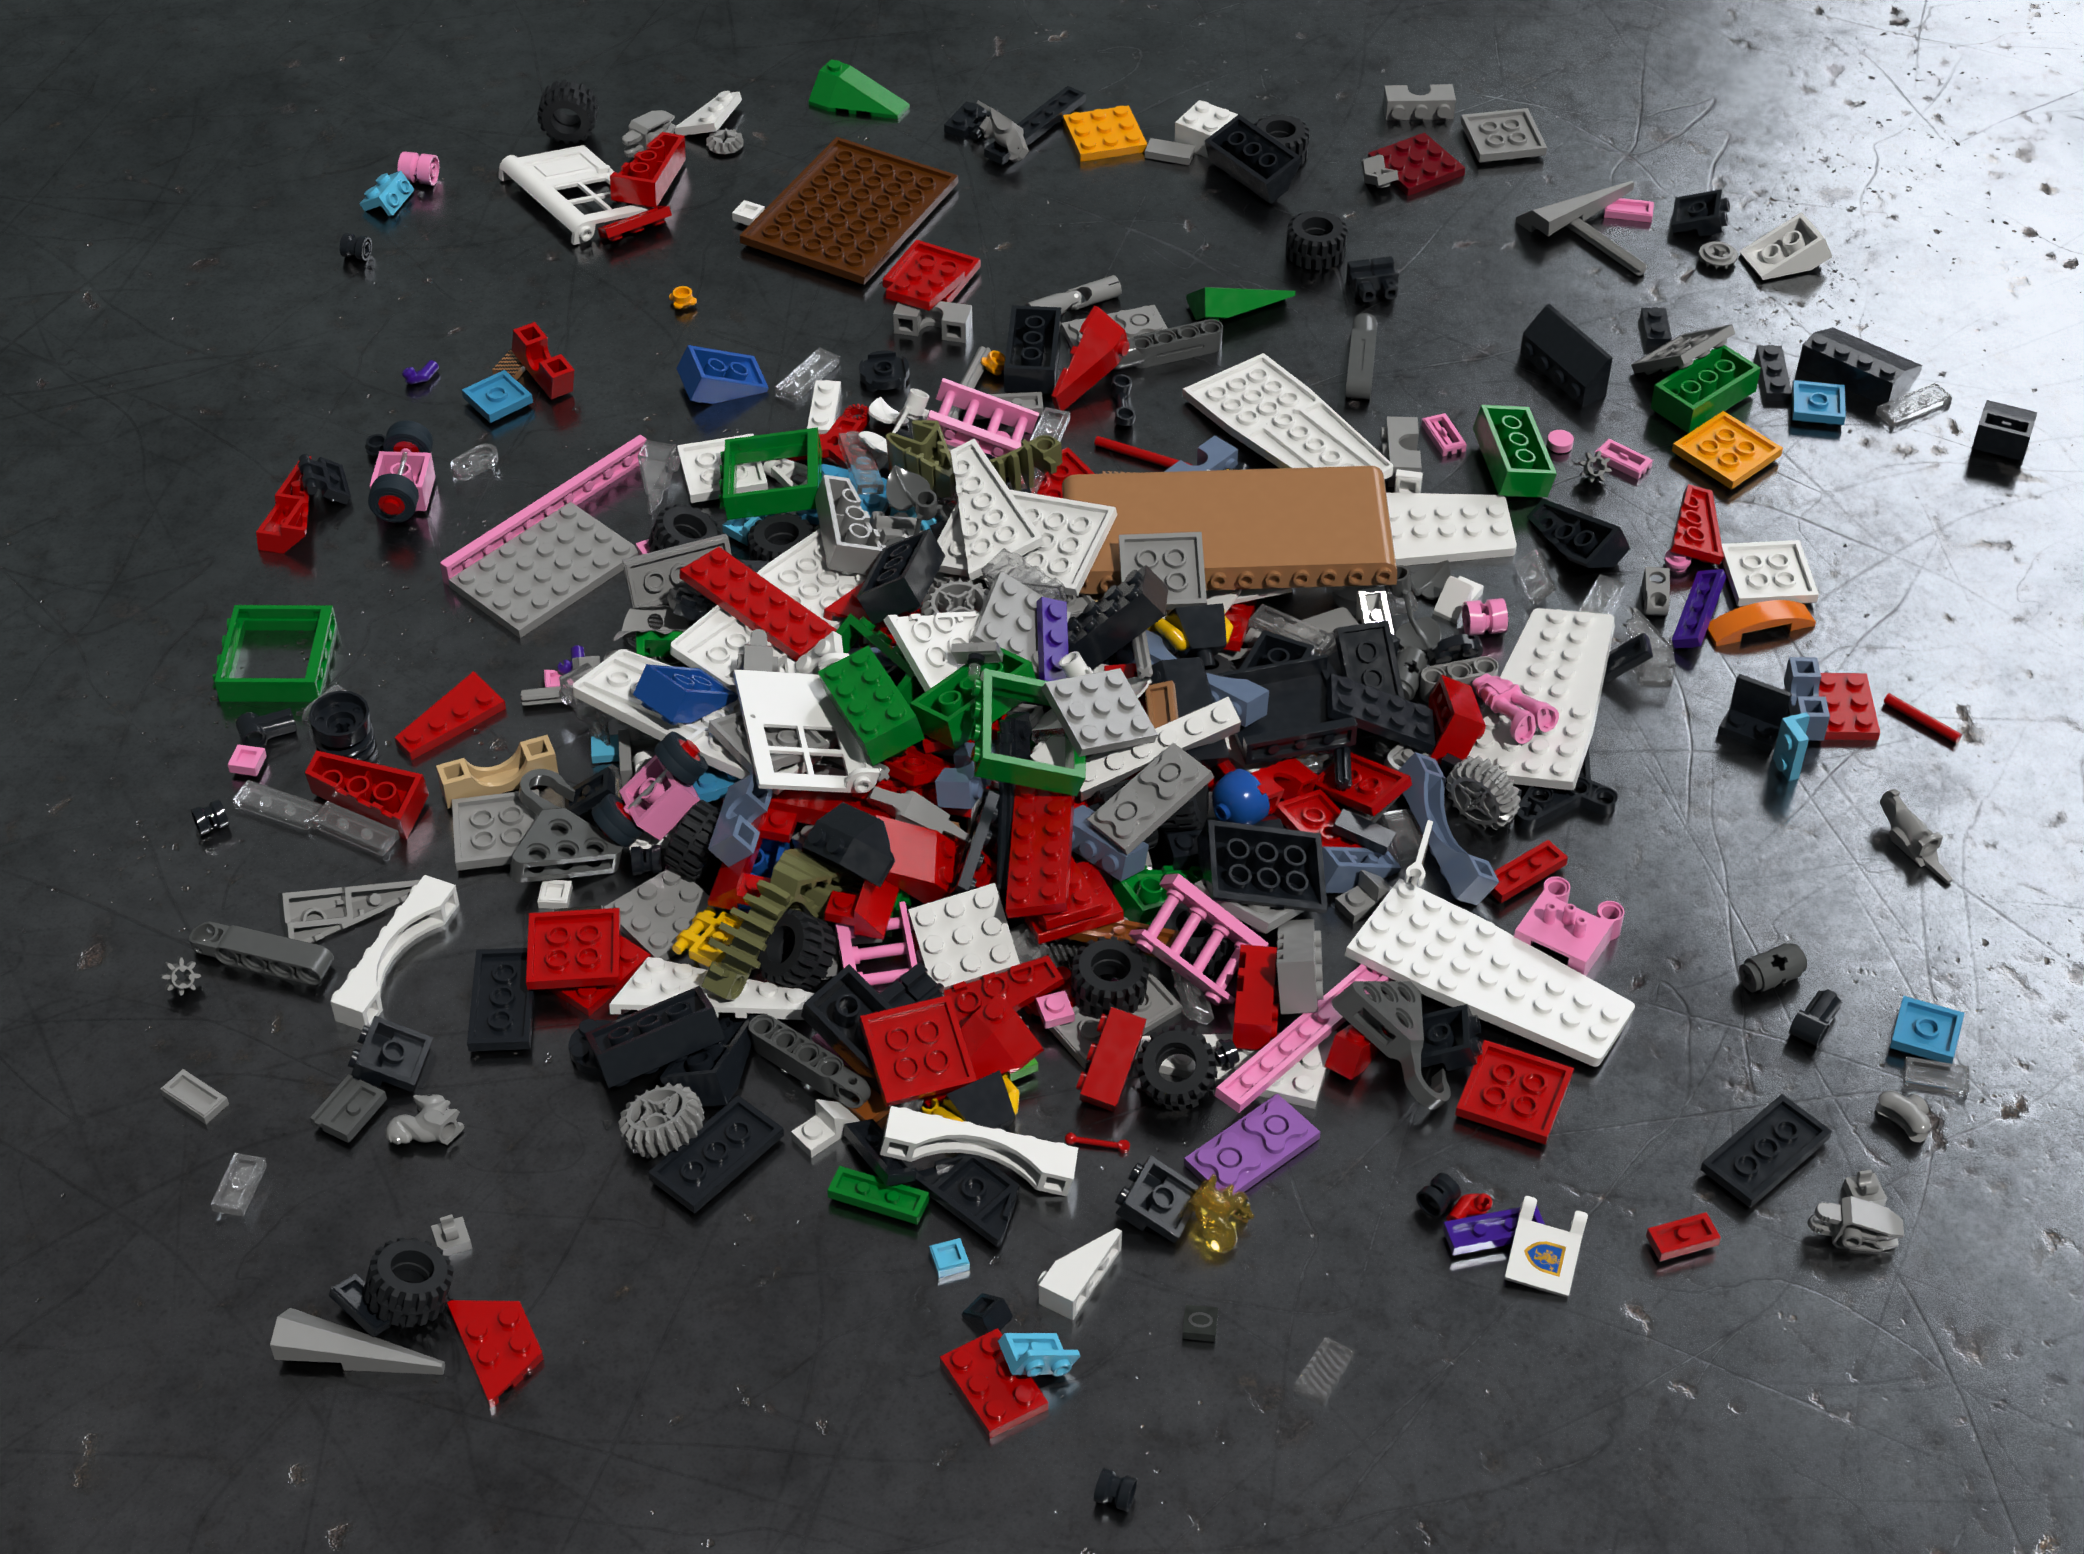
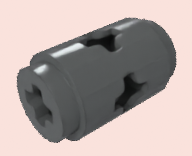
[1396,646,1428,701]
[1739,943,1807,993]

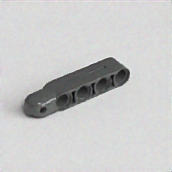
[1345,313,1377,400]
[1114,319,1223,370]
[189,921,334,985]
[748,1014,871,1108]

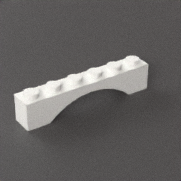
[1078,696,1241,801]
[330,875,459,1030]
[880,1106,1078,1197]

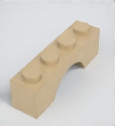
[436,735,559,809]

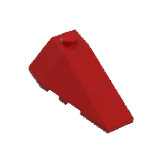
[1051,306,1130,413]

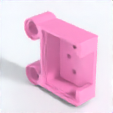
[1514,877,1624,976]

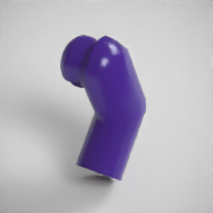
[402,360,439,385]
[557,645,585,678]

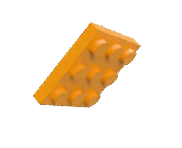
[1063,105,1148,162]
[1672,411,1783,490]

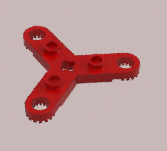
[782,404,878,476]

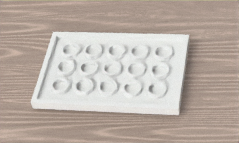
[937,490,1117,596]

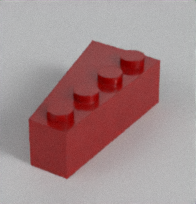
[610,132,686,208]
[305,750,429,840]

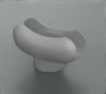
[1876,1090,1931,1143]

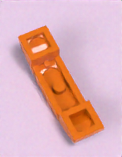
[1706,600,1816,647]

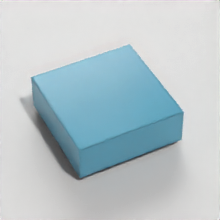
[591,734,620,763]
[929,1238,970,1278]

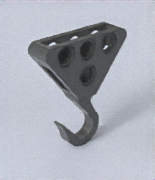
[509,769,623,883]
[1332,981,1451,1109]

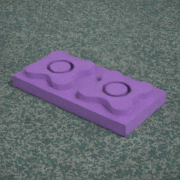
[1184,1093,1320,1205]

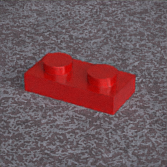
[1646,1212,1721,1261]

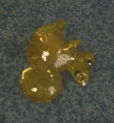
[1189,1174,1254,1254]

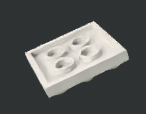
[677,434,768,503]
[1722,540,1819,606]
[908,883,1020,990]

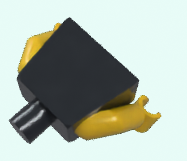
[1147,603,1233,670]
[921,1071,1020,1130]

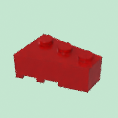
[1429,675,1486,764]
[1232,944,1279,1050]
[1076,1007,1147,1112]

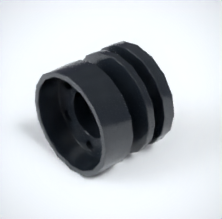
[309,690,376,761]

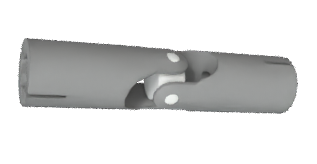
[1025,275,1122,315]

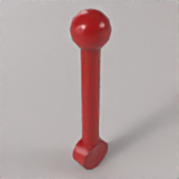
[1064,1132,1130,1153]

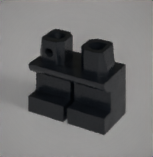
[1346,256,1399,302]
[880,962,945,1008]

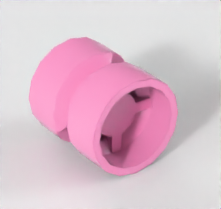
[397,151,440,186]
[1462,598,1508,636]

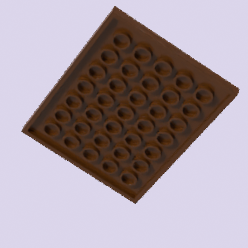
[739,137,958,285]

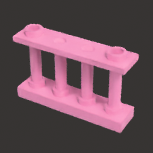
[927,378,1039,458]
[1128,874,1269,1006]
[834,901,917,986]

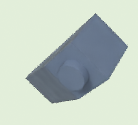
[1322,846,1402,893]

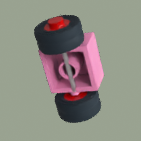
[368,420,435,522]
[592,731,708,847]

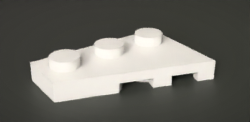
[674,91,742,135]

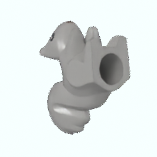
[385,1094,464,1145]

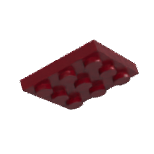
[1368,132,1466,196]

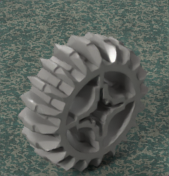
[921,578,989,616]
[1445,756,1521,830]
[618,1083,705,1158]

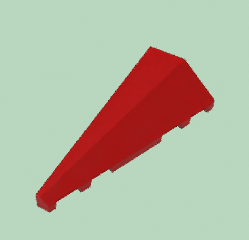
[256,456,311,554]

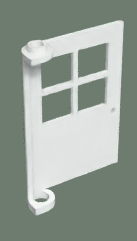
[498,145,655,245]
[733,653,880,793]

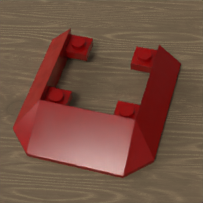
[708,790,900,940]

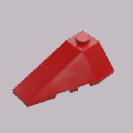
[921,993,1044,1108]

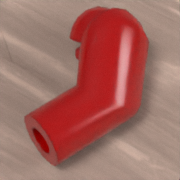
[1446,1193,1493,1221]

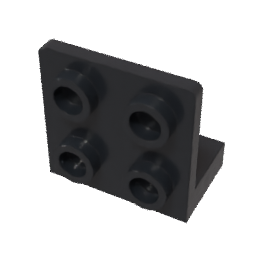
[1717,674,1792,754]

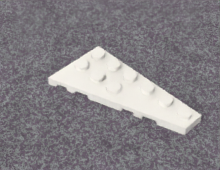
[951,439,1044,580]
[883,611,980,692]
[609,957,815,1020]
[1134,1031,1337,1109]

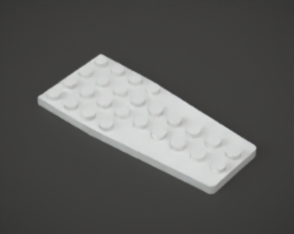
[1183,353,1393,480]
[1386,493,1517,566]
[670,528,868,689]
[1466,608,1615,790]
[573,649,838,795]
[1345,878,1635,1067]

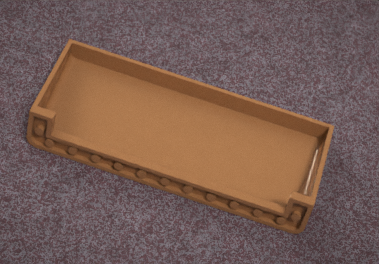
[1062,466,1397,594]

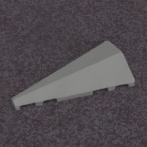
[1516,181,1634,236]
[278,879,421,943]
[270,1308,445,1375]

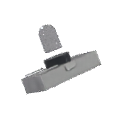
[951,642,1003,682]

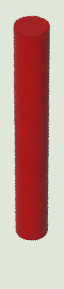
[1884,693,1962,744]

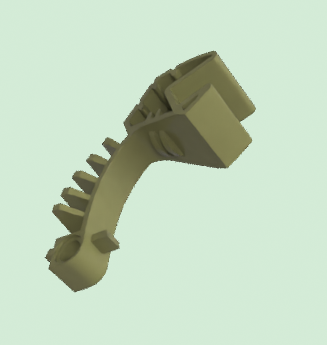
[886,420,1062,497]
[701,849,856,1000]

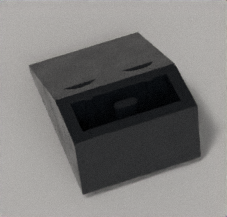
[1972,400,2038,461]

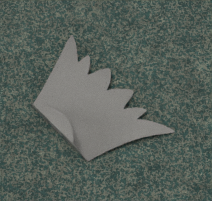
[613,606,689,641]

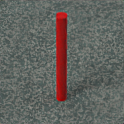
[1094,436,1193,468]

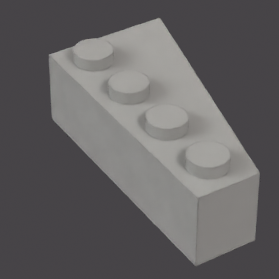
[815,474,886,575]
[1277,919,1324,1014]

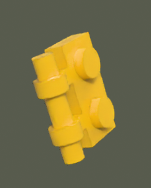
[672,906,742,967]

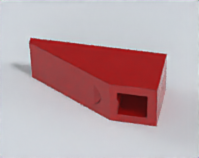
[1325,1024,1390,1080]

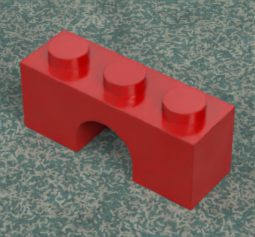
[512,322,575,399]
[1251,757,1319,815]

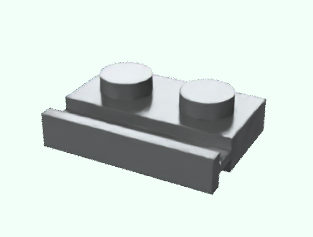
[310,1074,387,1143]

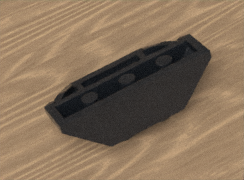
[802,802,895,887]

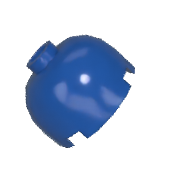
[1211,769,1270,825]

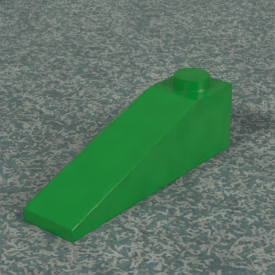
[808,59,910,119]
[1186,287,1295,321]
[1111,865,1204,925]

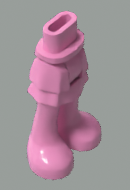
[1472,674,1559,744]

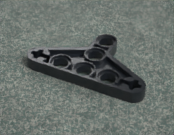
[1515,747,1618,830]

